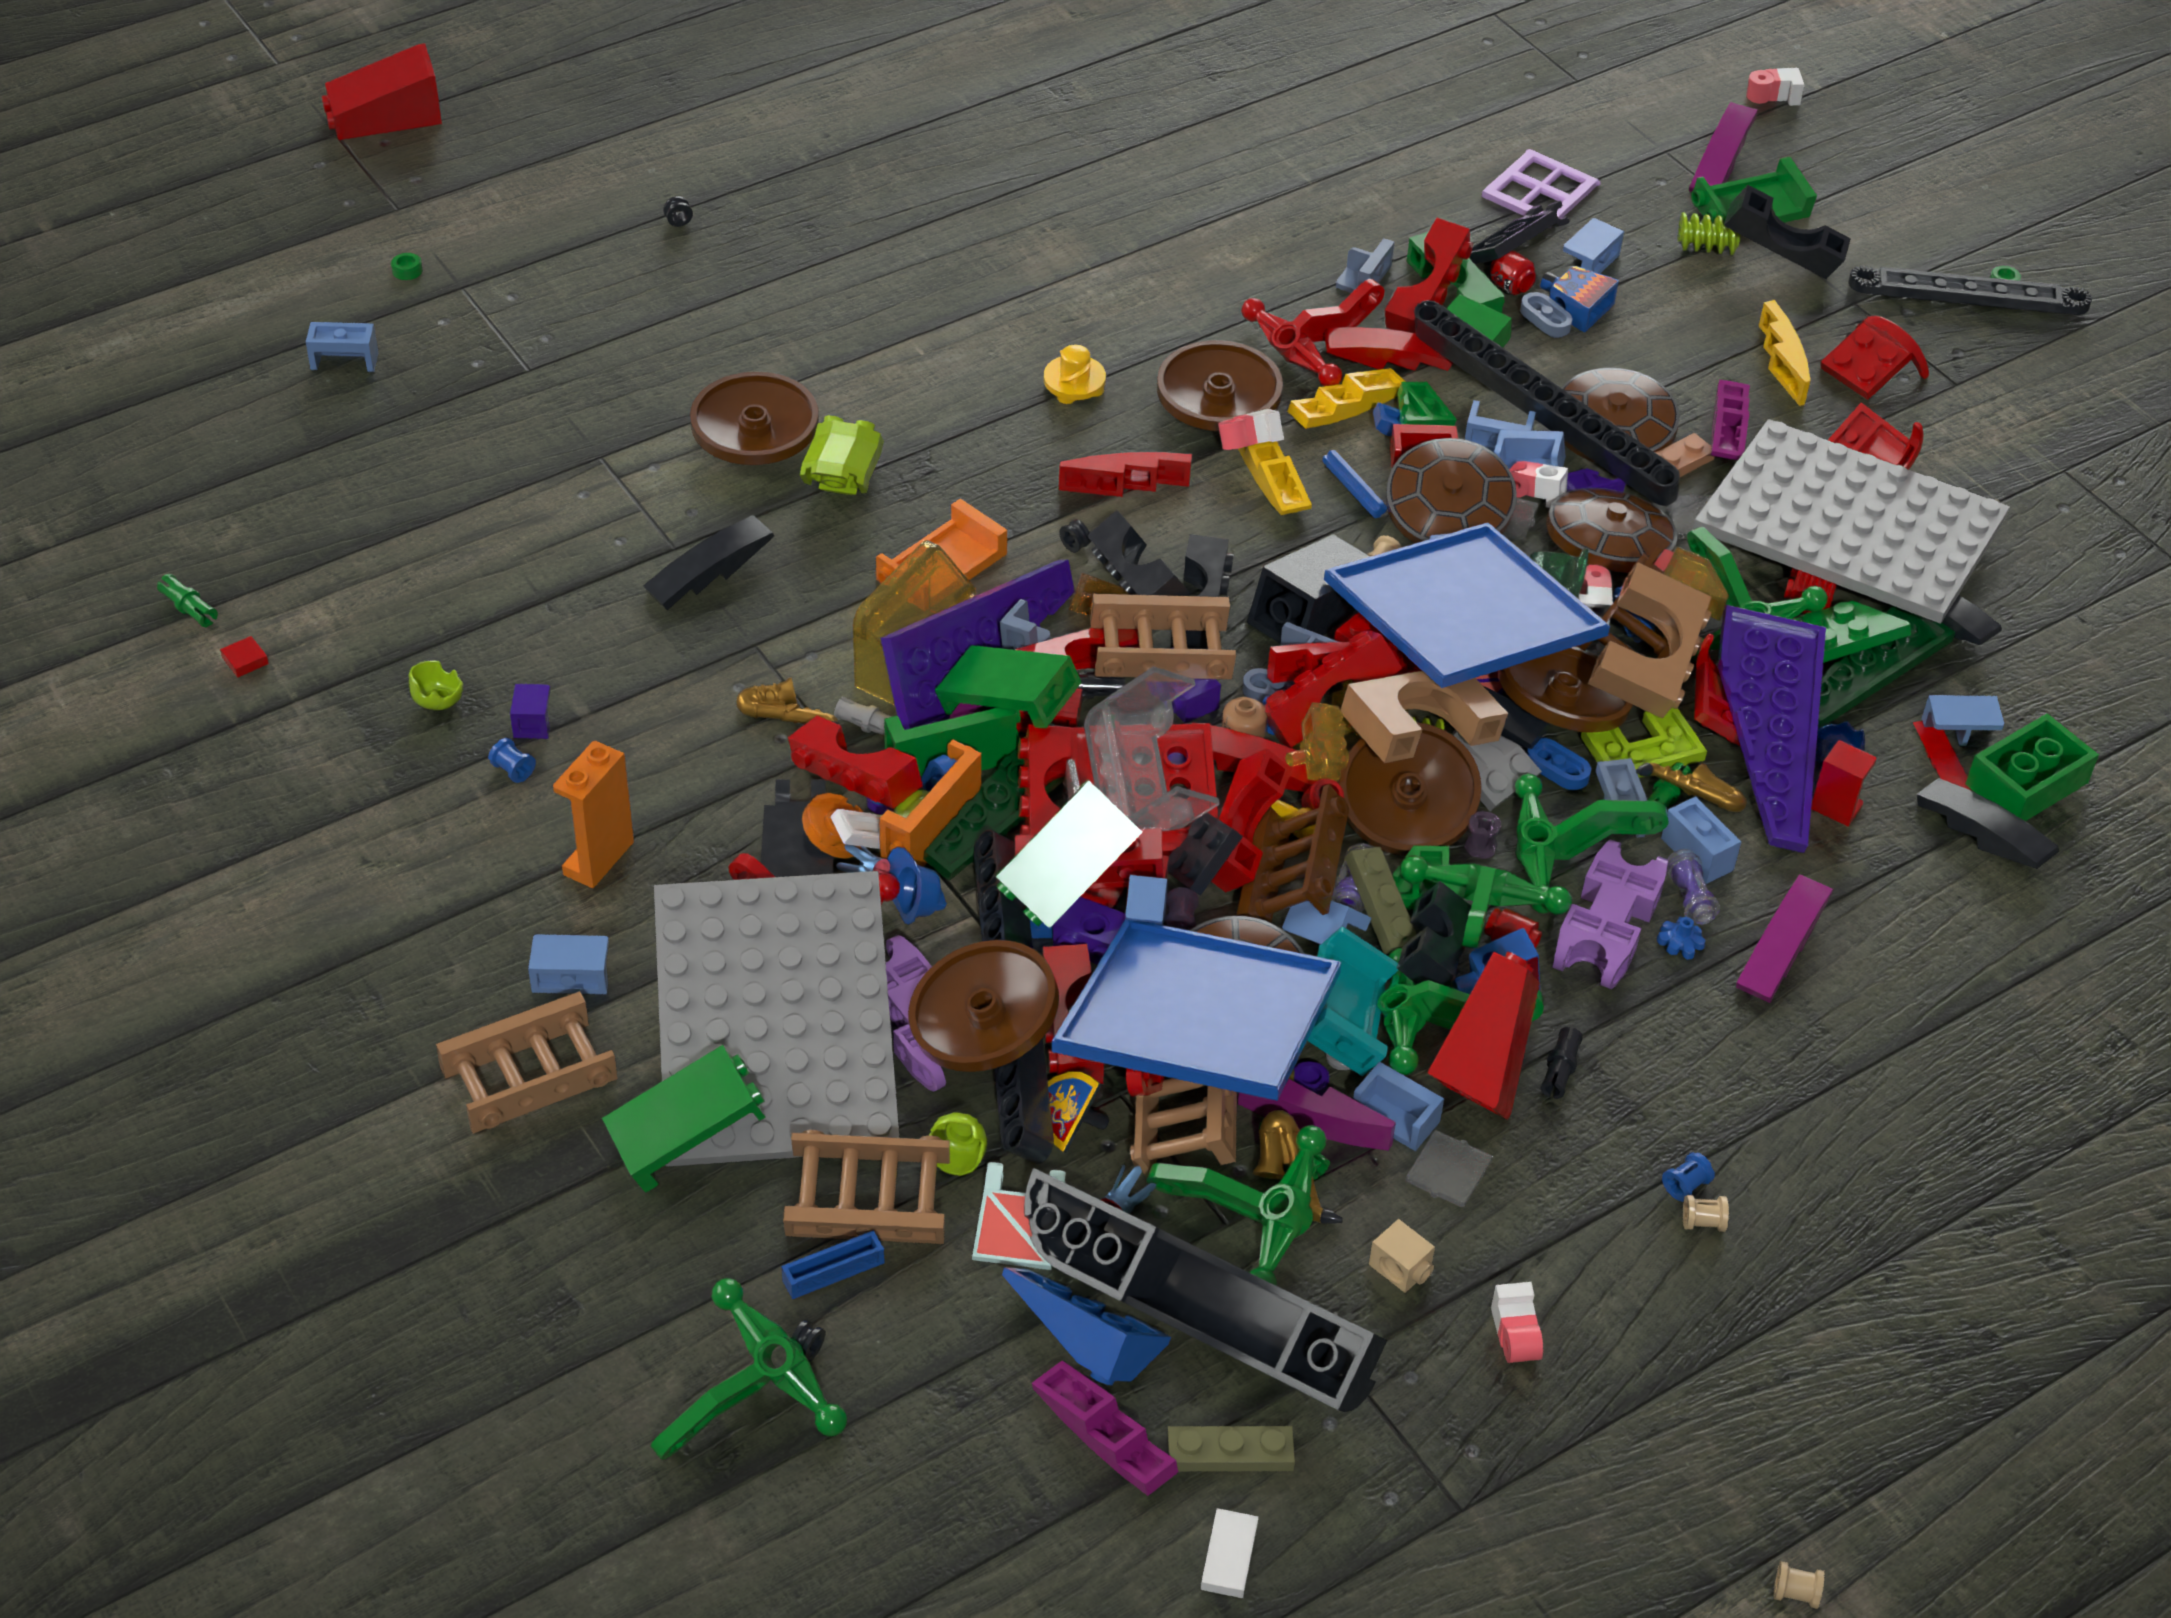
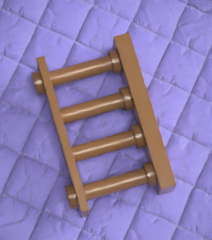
[1090,594,1236,679]
[436,991,617,1134]
[1130,1078,1237,1178]
[783,1130,950,1244]

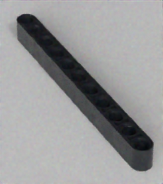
[1414,300,1680,506]
[974,829,1054,1164]

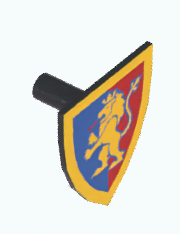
[1048,1072,1109,1153]

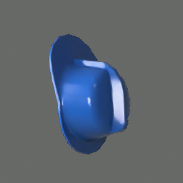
[887,847,947,925]

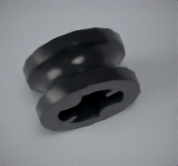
[663,196,693,227]
[1059,519,1091,553]
[791,1320,826,1362]

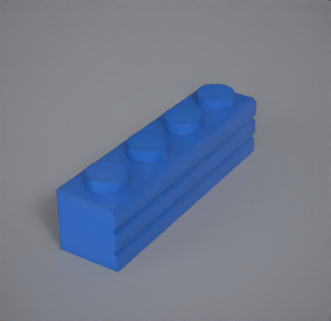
[781,1230,884,1299]

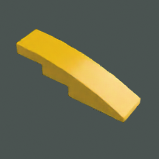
[1759,300,1811,406]
[1287,368,1406,429]
[1238,441,1312,515]

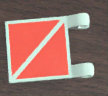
[972,1162,1066,1270]

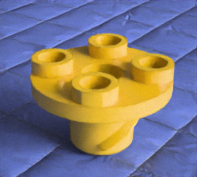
[1044,344,1106,404]

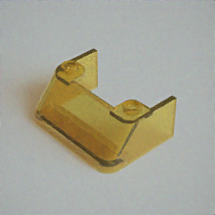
[853,540,977,706]

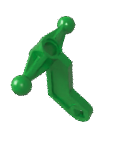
[1687,526,1828,663]
[1515,773,1669,914]
[1400,855,1572,949]
[1377,948,1544,1075]
[1146,1125,1327,1286]
[650,1278,847,1460]

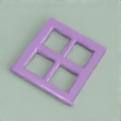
[1482,149,1600,228]

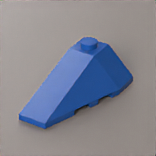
[1002,1267,1171,1385]

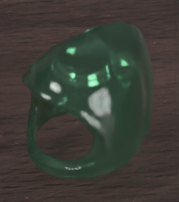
[1529,548,1589,598]

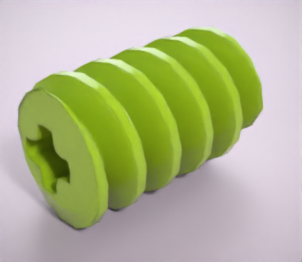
[1677,212,1741,255]

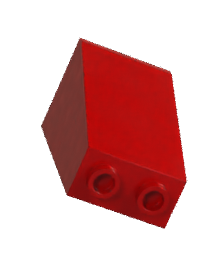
[321,43,442,140]
[1428,951,1540,1120]

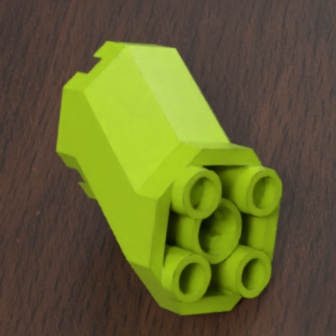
[800,415,884,495]

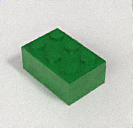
[1965,713,2099,821]

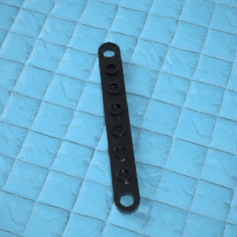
[1848,265,2093,315]

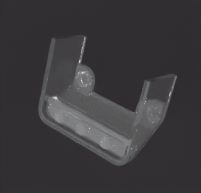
[1084,666,1220,831]

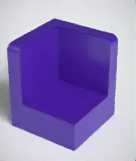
[510,684,550,739]

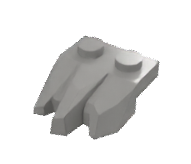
[1452,730,1542,811]

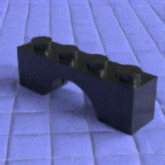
[1724,185,1851,279]
[1087,510,1191,596]
[1170,534,1234,649]

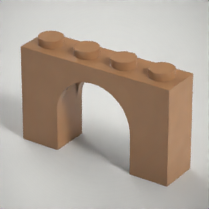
[1588,562,1711,718]
[1340,671,1508,763]

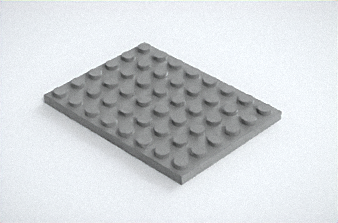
[1693,419,2010,624]
[654,871,899,1167]

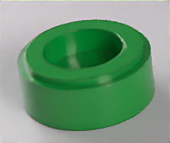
[391,253,423,280]
[1990,265,2021,281]

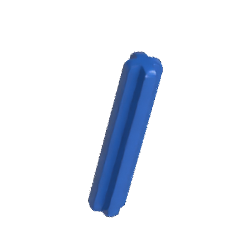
[1322,450,1387,518]

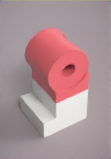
[1746,68,1804,106]
[1218,409,1284,450]
[1509,461,1568,508]
[1578,565,1613,625]
[1491,1282,1543,1363]

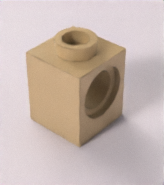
[1369,1219,1435,1293]

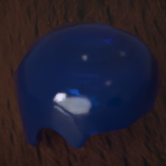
[1815,721,1866,766]

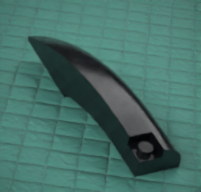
[1024,1168,1388,1412]

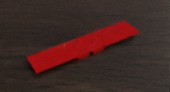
[1913,721,1973,791]

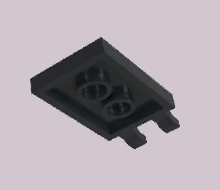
[1469,201,1570,264]
[761,779,834,877]

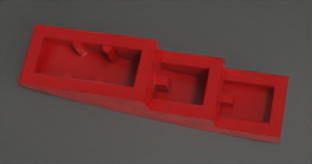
[1324,327,1453,371]
[1059,452,1192,497]
[1267,642,1409,687]
[1192,722,1329,792]

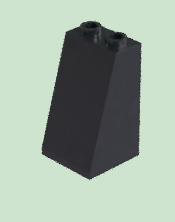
[1247,534,1370,644]

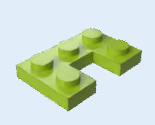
[1581,708,1707,778]

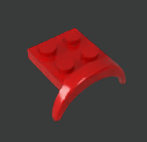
[1821,316,1929,400]
[1828,403,1924,470]
[1694,633,1741,747]

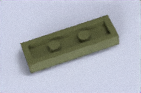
[1344,847,1417,954]
[1167,1426,1295,1472]

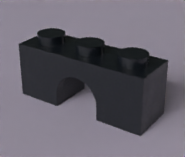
[1397,881,1472,986]

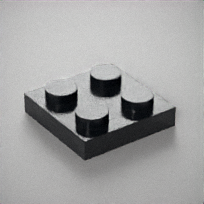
[1168,811,1243,896]

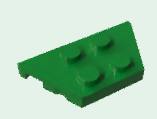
[1792,600,1911,663]

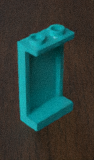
[1307,927,1398,1077]

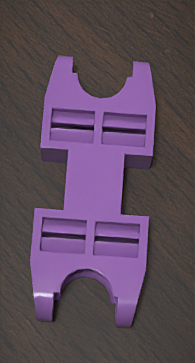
[1552,839,1668,989]
[886,935,946,1092]

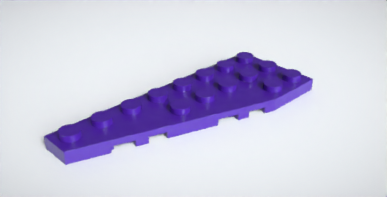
[881,560,1075,730]
[1717,605,1826,853]

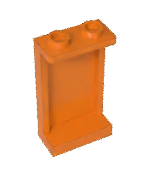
[876,498,1007,612]
[879,740,981,867]
[553,741,634,888]

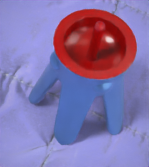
[1101,1165,1156,1214]

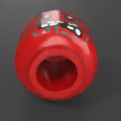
[1491,250,1536,295]

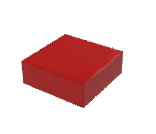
[220,636,269,678]

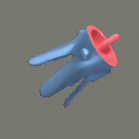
[836,844,890,875]

